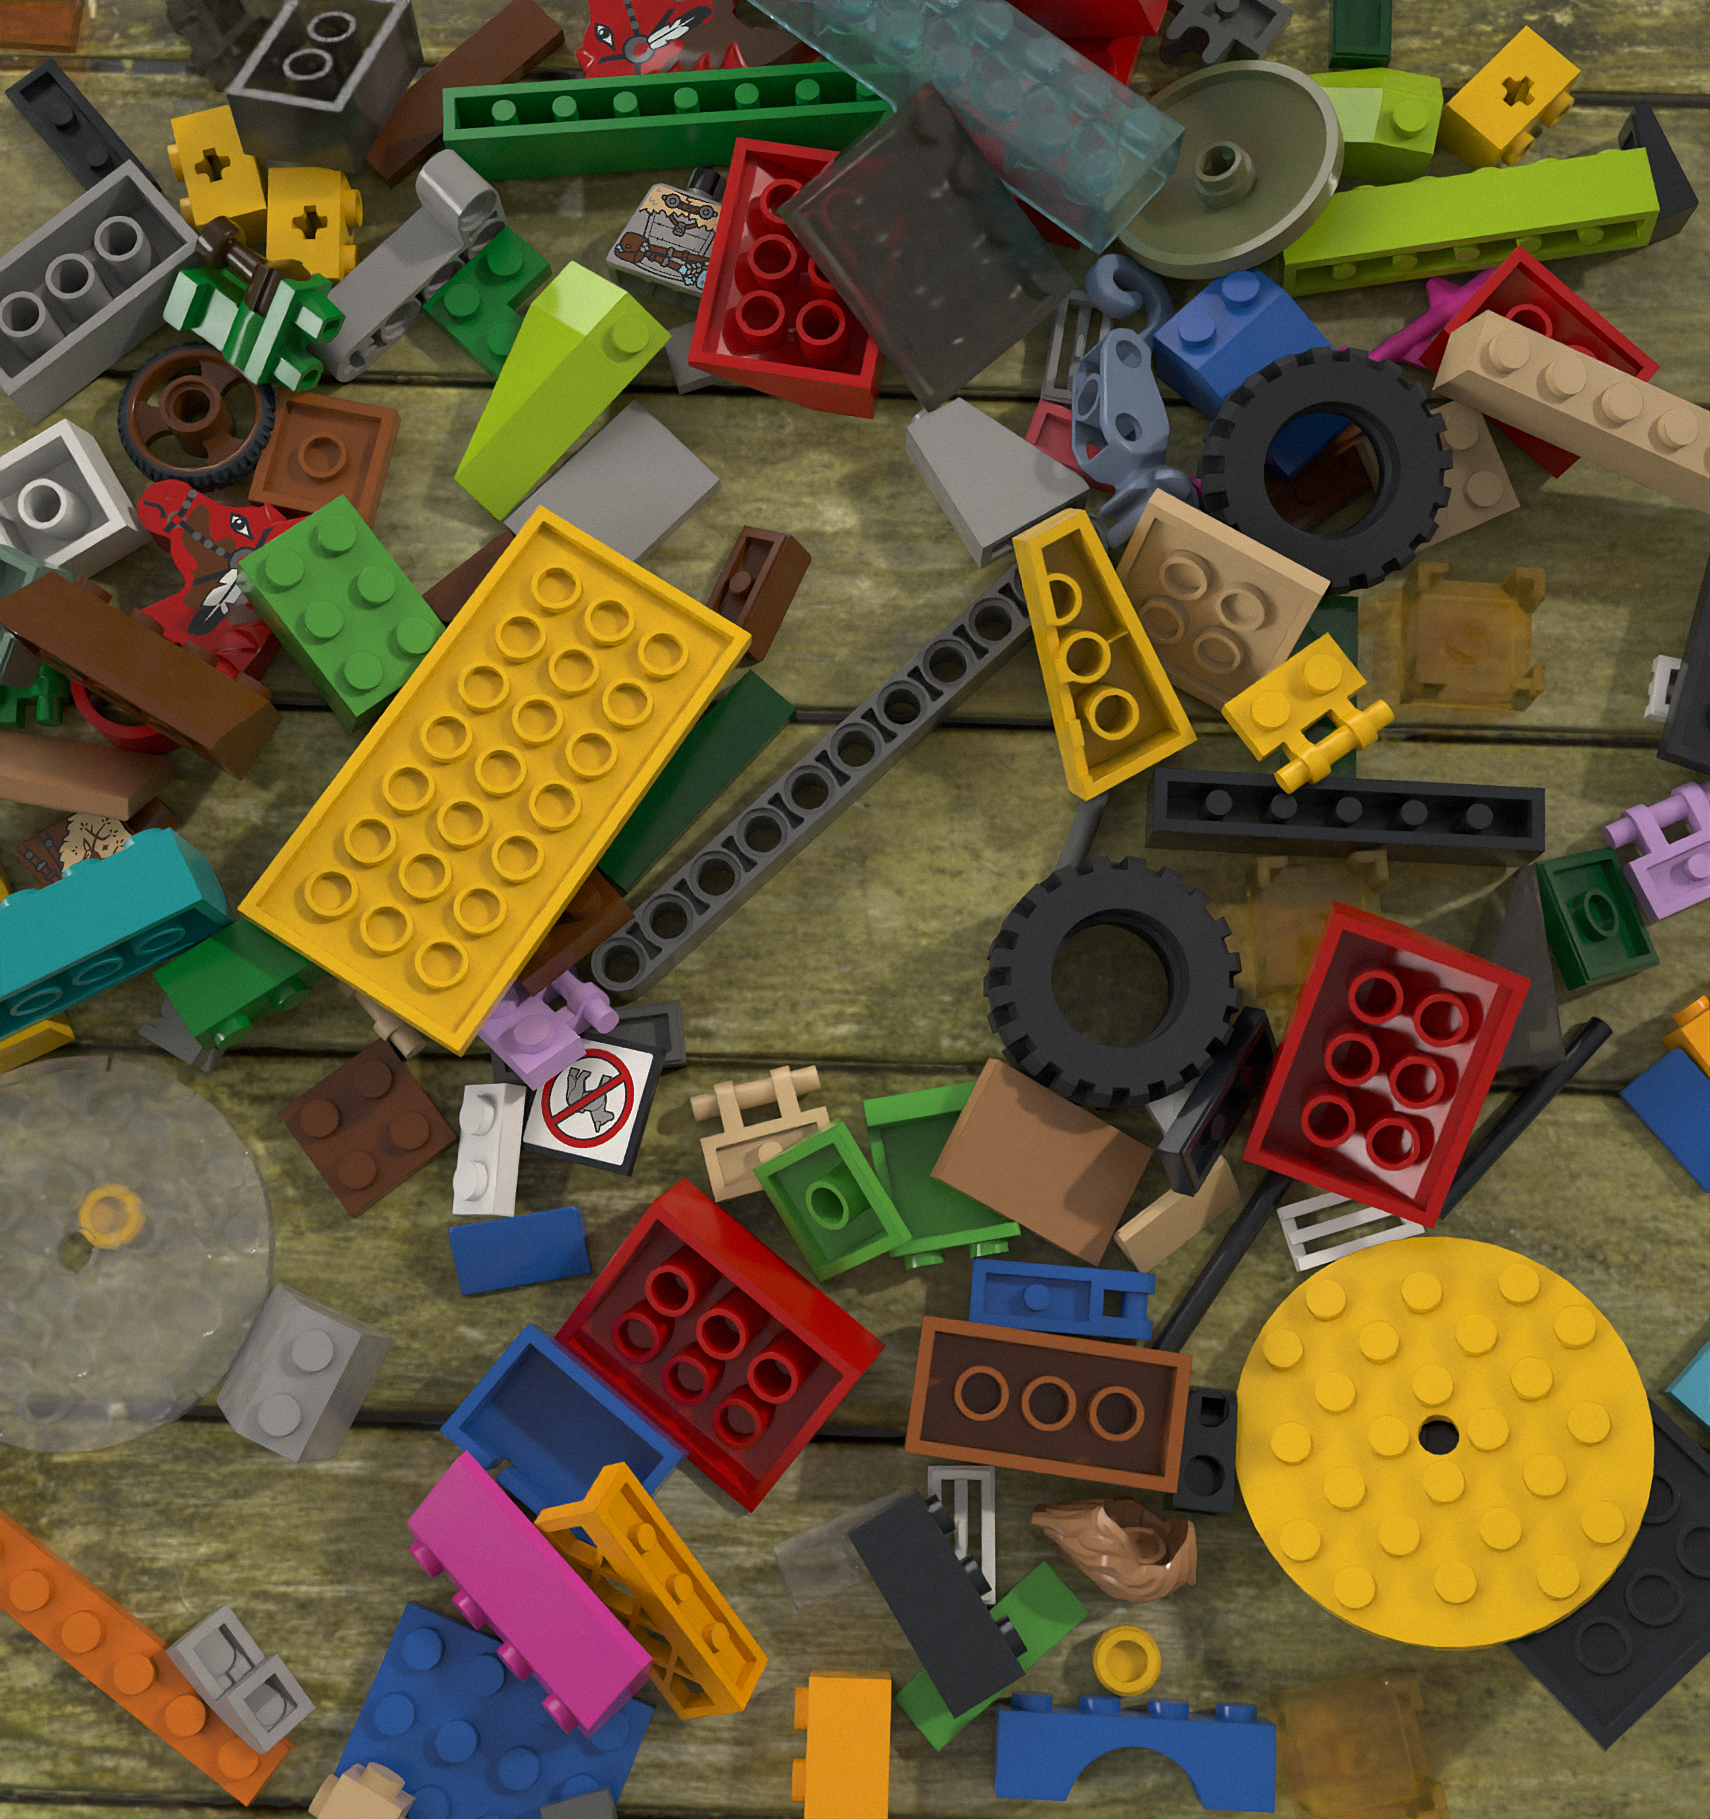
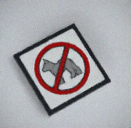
[520,1031,667,1177]

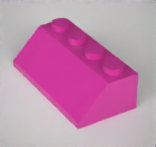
[407,1450,653,1739]

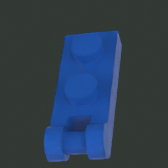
[968,1258,1156,1341]

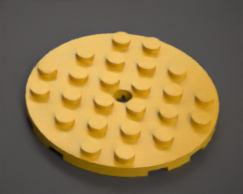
[1235,1236,1655,1651]

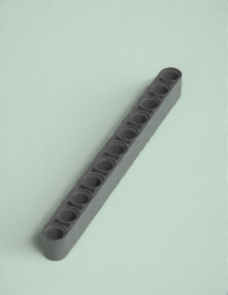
[591,512,1111,1002]

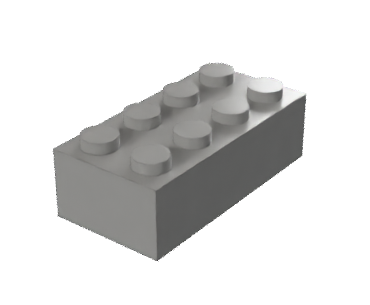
[0,159,210,425]

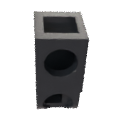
[1163,1385,1238,1518]

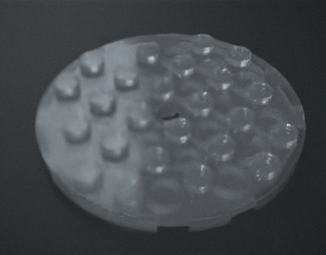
[0,1056,275,1453]

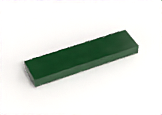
[595,669,797,895]

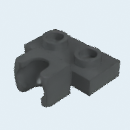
[1159,0,1294,69]

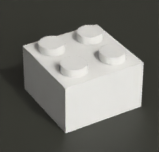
[0,418,152,583]

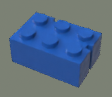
[439,1323,690,1548]

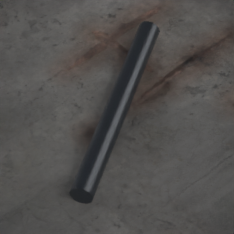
[1438,1016,1613,1220]
[1150,1169,1295,1353]

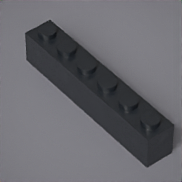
[1145,768,1545,868]

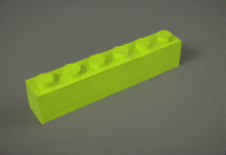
[1275,147,1660,297]

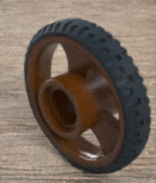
[117,341,276,493]

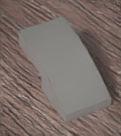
[165,1604,316,1755]

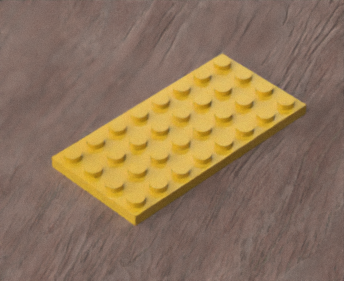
[237,505,752,1057]

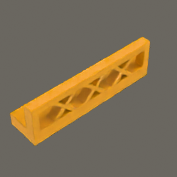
[533,1461,769,1720]

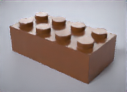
[904,1315,1193,1494]

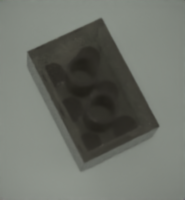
[226,0,424,174]

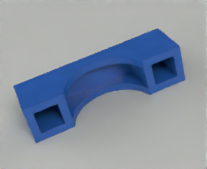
[993,1691,1276,1813]

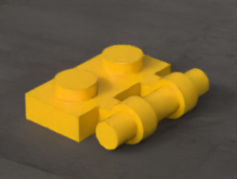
[1221,632,1395,794]

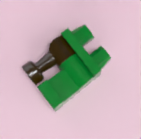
[162,216,346,393]

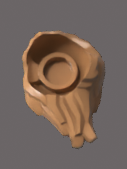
[1030,1496,1198,1605]

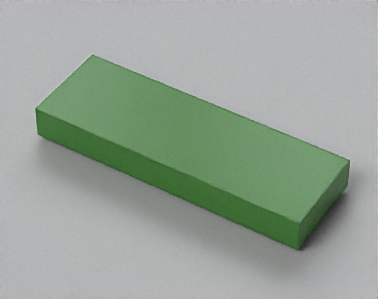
[893,1559,1090,1752]

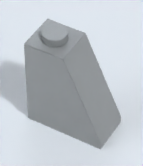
[906,397,1090,570]

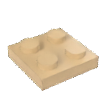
[1355,400,1521,553]

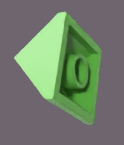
[753,1116,912,1282]

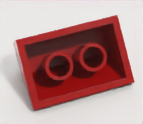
[1418,245,1660,479]

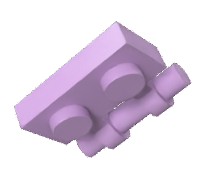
[1602,780,1710,925]
[478,965,619,1091]

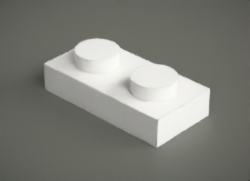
[452,1083,526,1217]

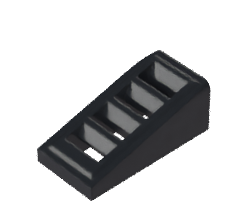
[1618,101,1699,247]

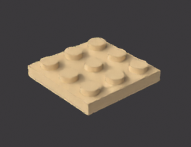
[1115,488,1331,711]

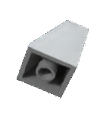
[216,1281,395,1463]

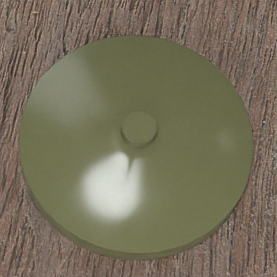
[1101,60,1344,279]

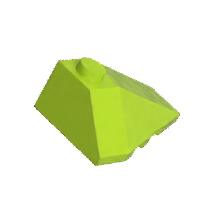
[1308,67,1444,185]
[453,261,672,523]

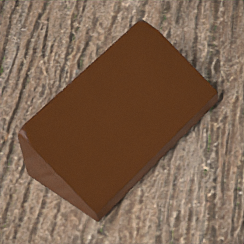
[705,525,811,661]

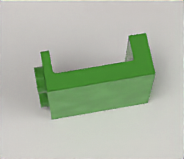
[863,1081,1021,1270]

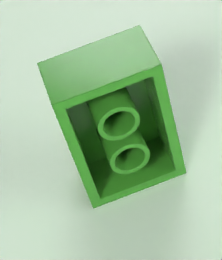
[236,494,446,734]

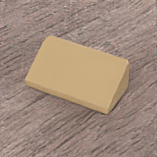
[1112,1154,1240,1273]

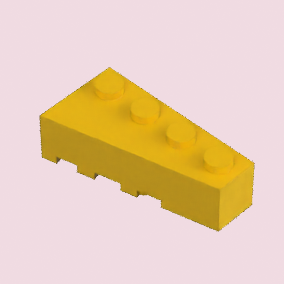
[1012,508,1198,801]

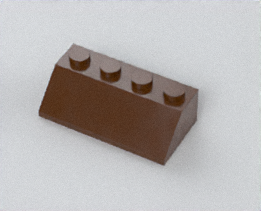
[0,571,283,781]

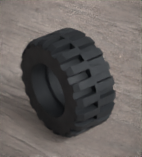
[1196,346,1454,596]
[983,855,1243,1111]

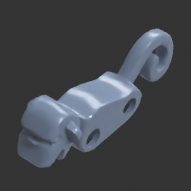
[1072,253,1200,549]

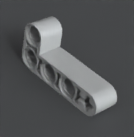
[306,150,508,382]

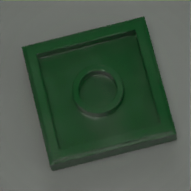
[1520,846,1660,991]

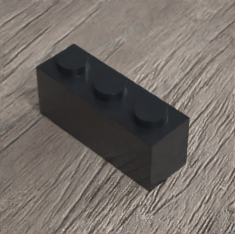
[847,1487,1028,1719]

